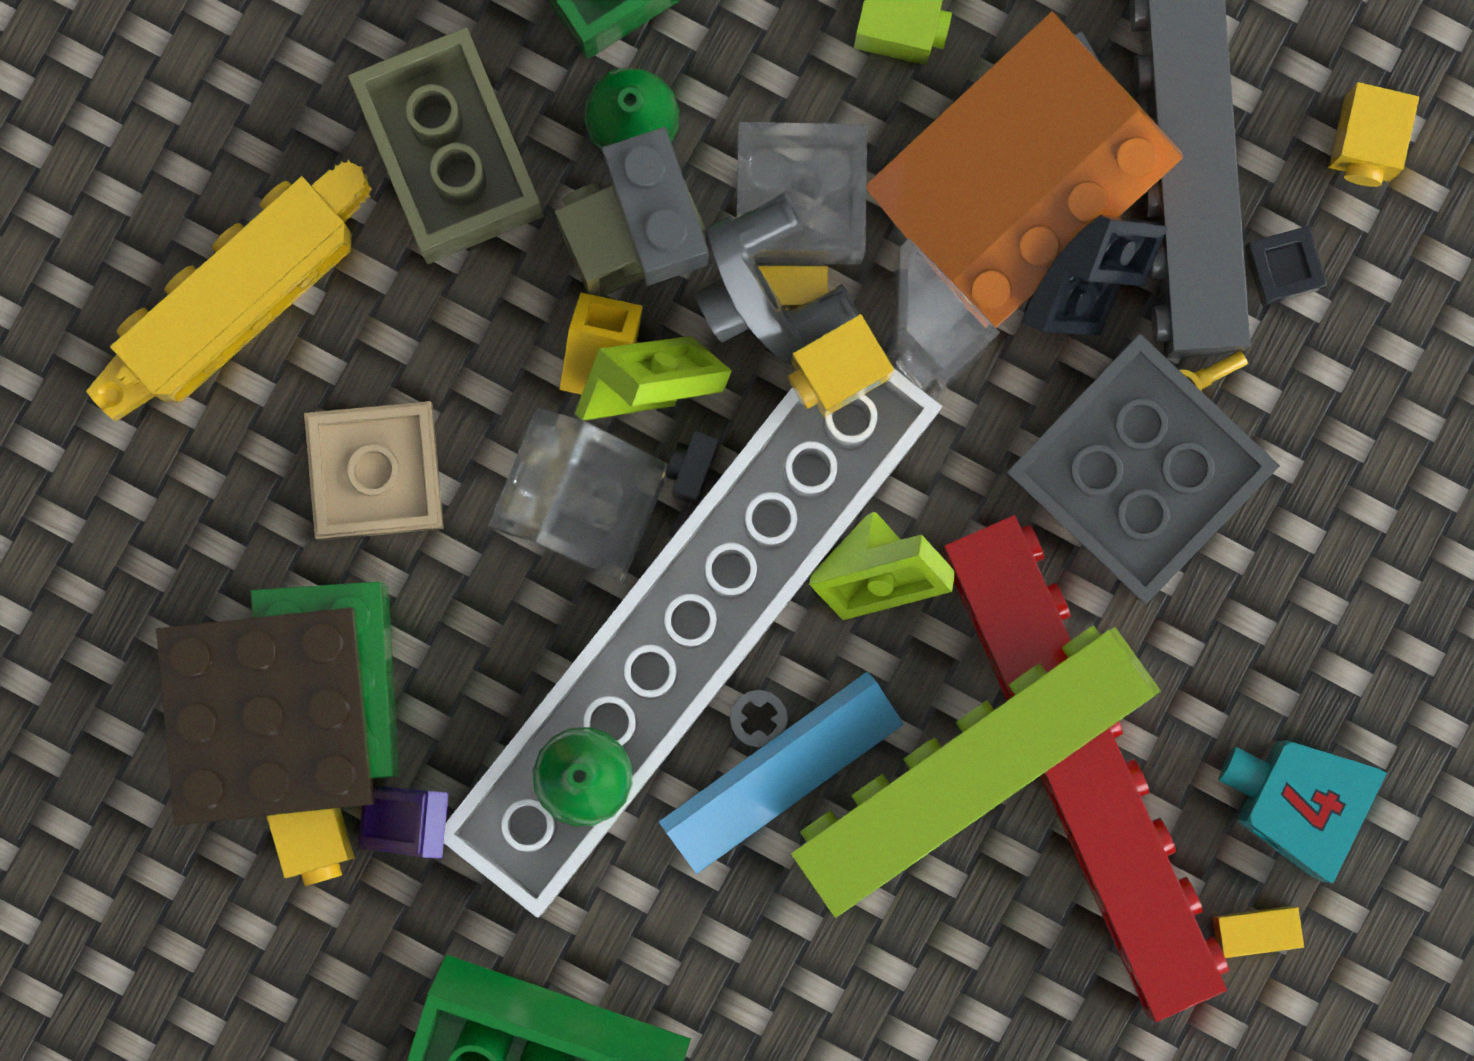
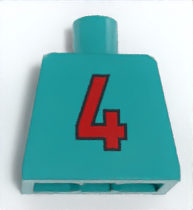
[1218,740,1387,883]

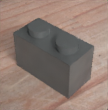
[602,127,709,286]

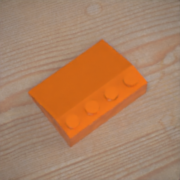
[864,11,1183,334]

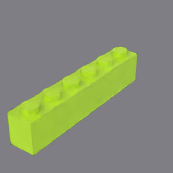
[791,625,1161,918]

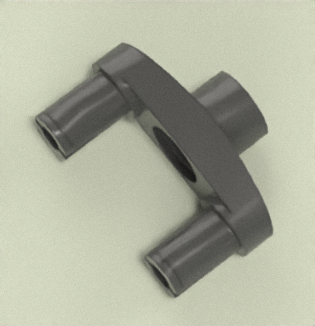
[695,192,858,364]

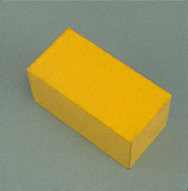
[758,266,828,310]
[1212,906,1304,958]

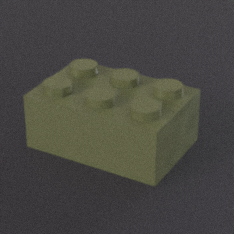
[348,27,544,265]

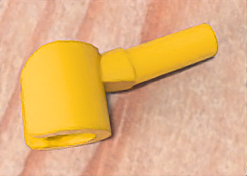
[1179,350,1248,391]

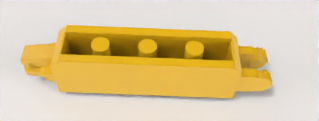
[86,160,372,422]

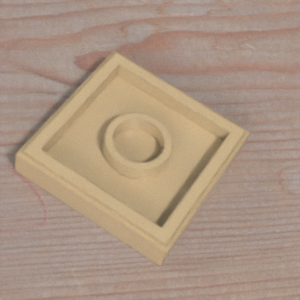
[304,401,444,541]

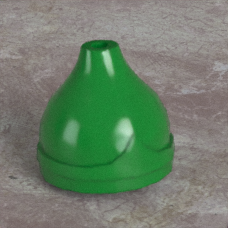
[584,68,680,154]
[532,727,633,827]

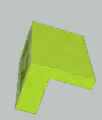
[575,336,732,421]

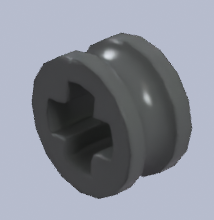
[730,690,788,748]

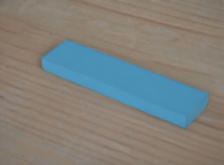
[659,671,904,874]

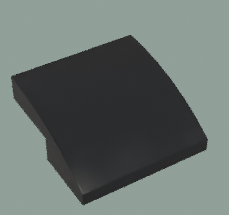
[1021,215,1168,335]

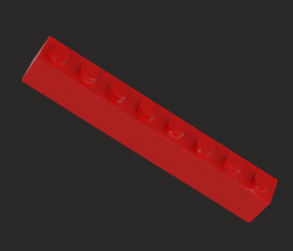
[940,515,1229,1022]

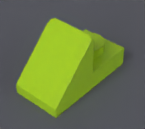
[809,512,955,620]

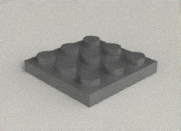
[1007,334,1280,605]

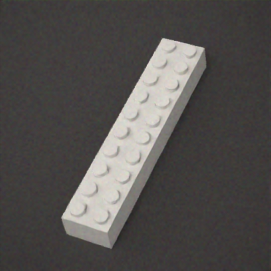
[444,368,942,918]

